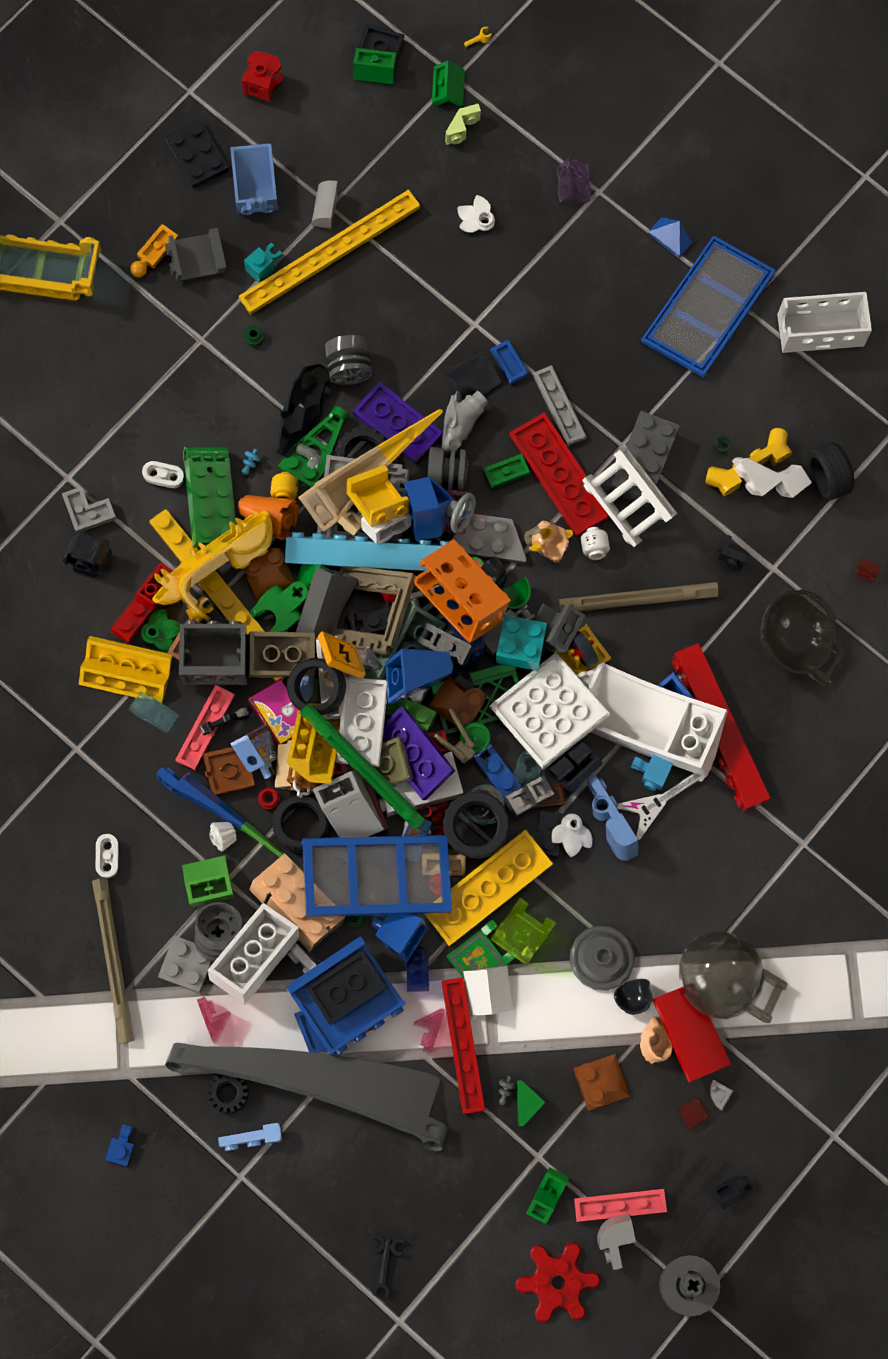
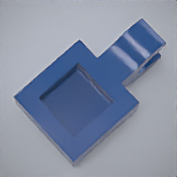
[105,1124,135,1166]

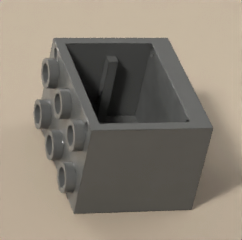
[179,621,248,685]

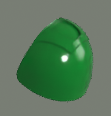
[501,577,531,609]

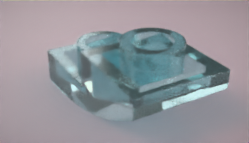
[128,692,179,733]

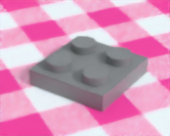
[158,936,212,993]

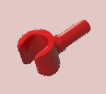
[419,801,450,819]

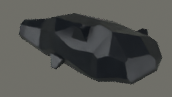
[276,364,332,458]

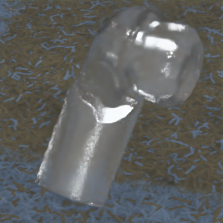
[296,443,321,470]

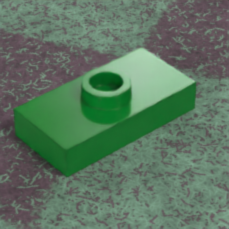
[483,454,530,489]

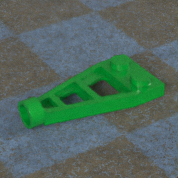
[278,406,349,488]

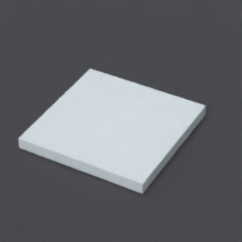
[489,652,611,770]

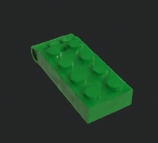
[183,447,236,548]

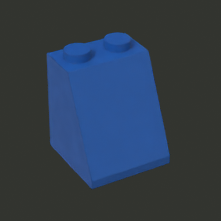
[385,649,453,704]

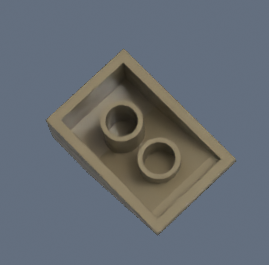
[247,631,315,678]

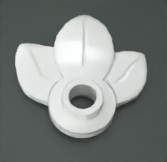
[458,195,495,233]
[552,814,592,857]

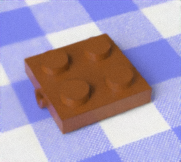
[203,747,255,796]

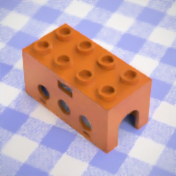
[413,539,511,644]

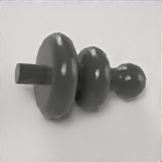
[499,1076,517,1106]

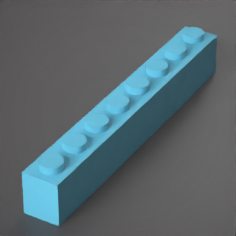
[285,532,450,571]

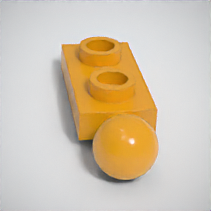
[130,224,179,277]

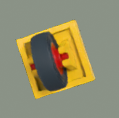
[553,624,611,675]

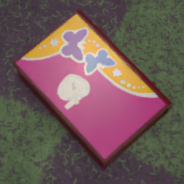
[247,679,298,748]

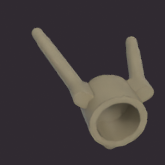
[433,708,475,763]

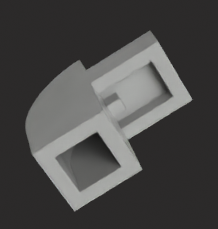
[597,1214,636,1270]

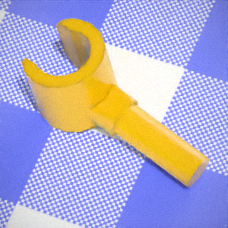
[464,27,492,47]

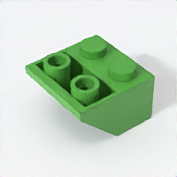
[182,855,234,908]

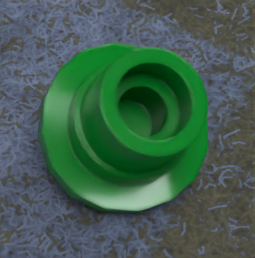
[460,723,490,752]

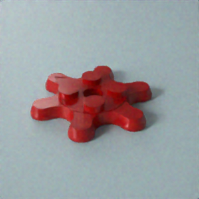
[516,1242,601,1323]

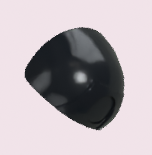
[480,557,507,589]
[614,979,653,1015]

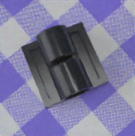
[544,740,603,792]

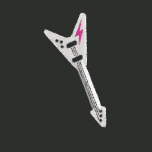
[616,767,712,840]

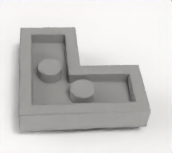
[62,486,116,534]

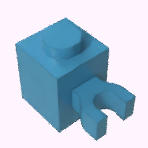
[630,755,673,791]

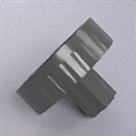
[659,1255,720,1316]

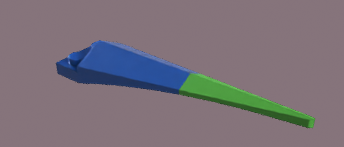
[156,767,304,872]

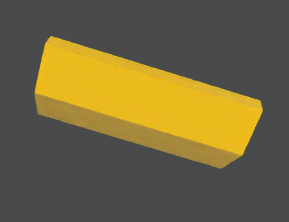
[79,636,173,704]
[287,703,340,784]

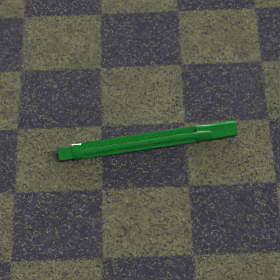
[299,703,425,829]

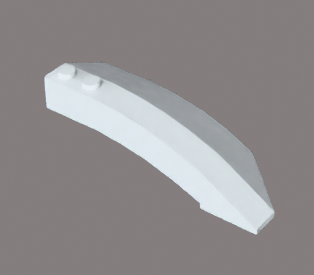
[576,662,728,777]

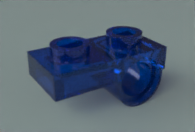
[406,947,429,992]

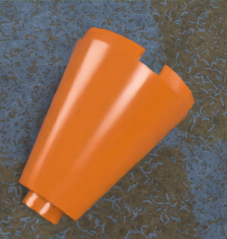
[238,495,299,541]

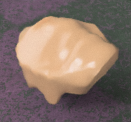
[640,1016,673,1064]

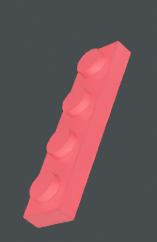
[175,685,235,771]
[574,1189,667,1222]

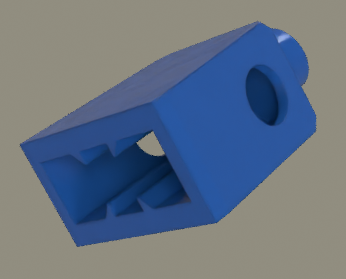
[372,914,429,963]

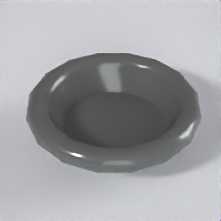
[570,925,635,991]

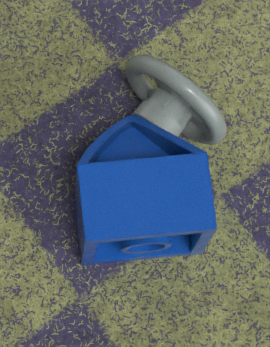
[404,477,476,541]

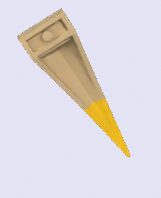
[298,409,443,532]

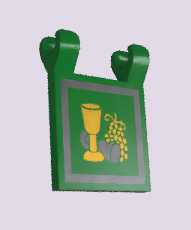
[446,920,519,979]

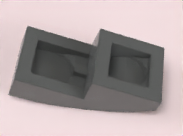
[504,775,555,818]

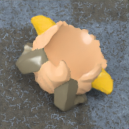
[524,520,573,563]

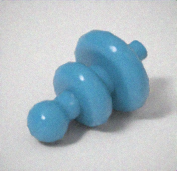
[242,448,261,475]

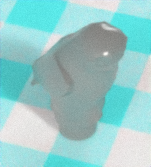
[441,391,489,454]

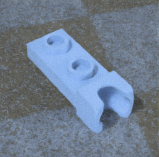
[218,1123,283,1151]

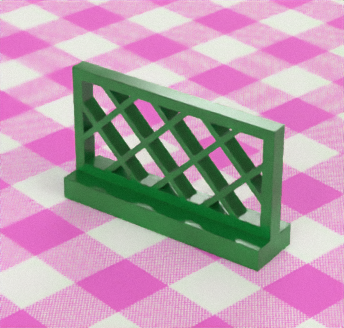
[430,664,519,735]

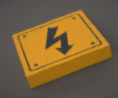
[318,631,366,679]

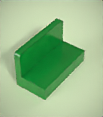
[353,48,396,84]
[432,60,465,106]

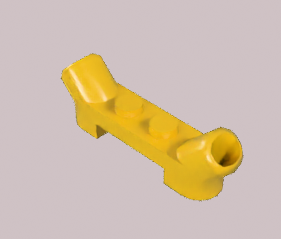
[705,428,792,496]

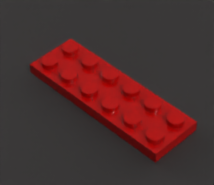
[509,412,610,538]

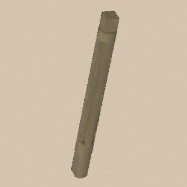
[559,582,718,612]
[92,878,135,1044]

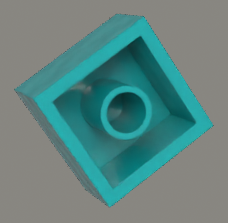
[496,615,547,671]

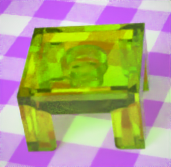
[491,898,556,965]

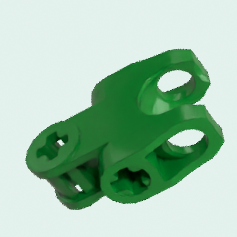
[249,582,310,632]

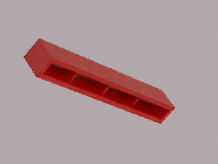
[672,643,770,812]

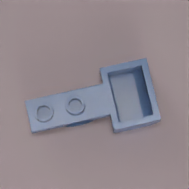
[587,773,638,861]

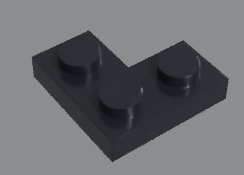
[516,811,562,857]

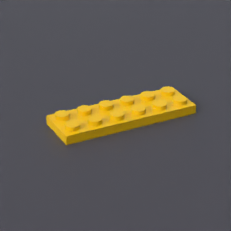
[425,830,553,946]

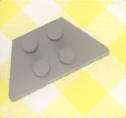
[451,514,526,564]

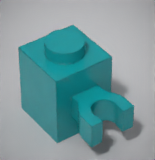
[244,243,283,283]

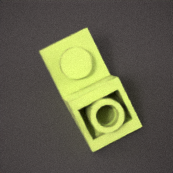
[445,104,481,145]

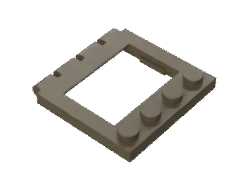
[330,566,416,655]

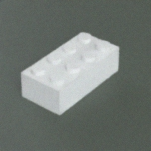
[208,903,300,1005]

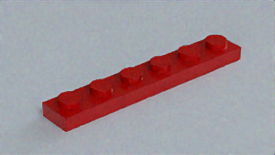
[441,977,485,1114]

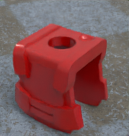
[242,51,284,102]

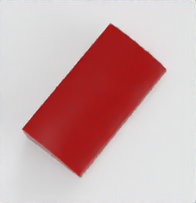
[652,982,731,1083]

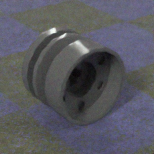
[325,335,372,385]
[428,447,468,494]
[194,902,242,961]

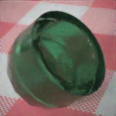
[714,435,731,453]

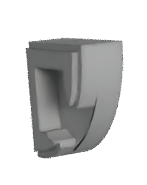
[710,1080,733,1111]

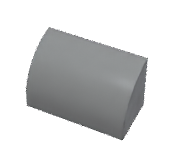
[311,181,338,229]

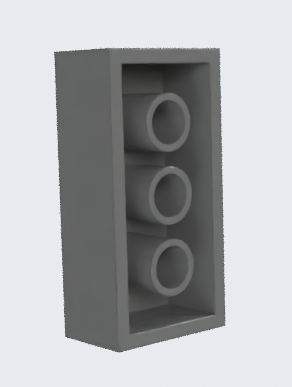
[609,411,680,507]

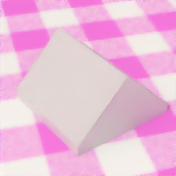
[463,966,513,1016]

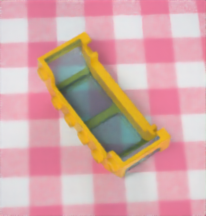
[0,234,101,300]

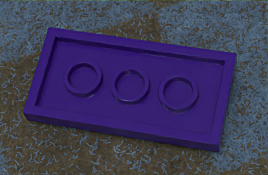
[352,381,443,465]
[382,706,456,800]

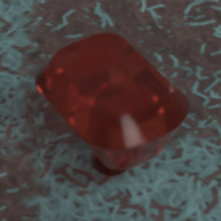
[429,810,445,826]

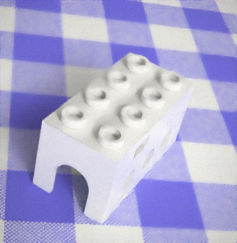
[777,292,872,353]

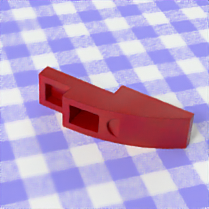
[111,563,173,643]

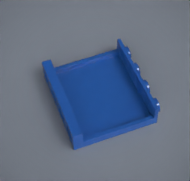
[286,936,406,1056]

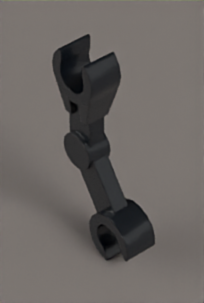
[199,706,253,736]

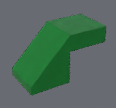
[526,1167,570,1224]

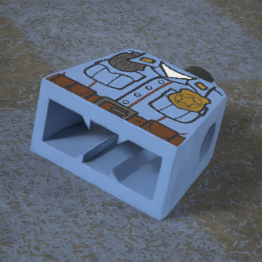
[230,724,278,779]

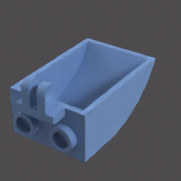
[230,143,278,215]

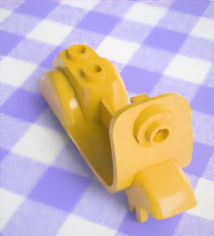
[152,511,273,622]

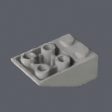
[313,770,384,838]

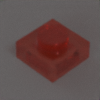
[855,558,881,581]
[677,1098,708,1129]

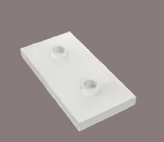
[336,677,388,767]

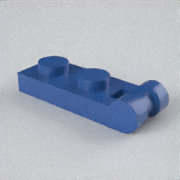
[472,742,522,800]

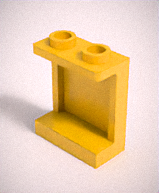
[347,465,409,527]

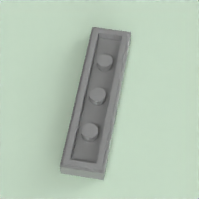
[533,365,586,447]

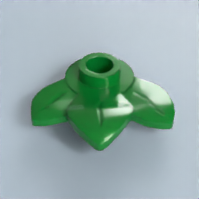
[140,609,180,651]

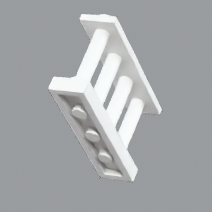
[582,447,677,547]

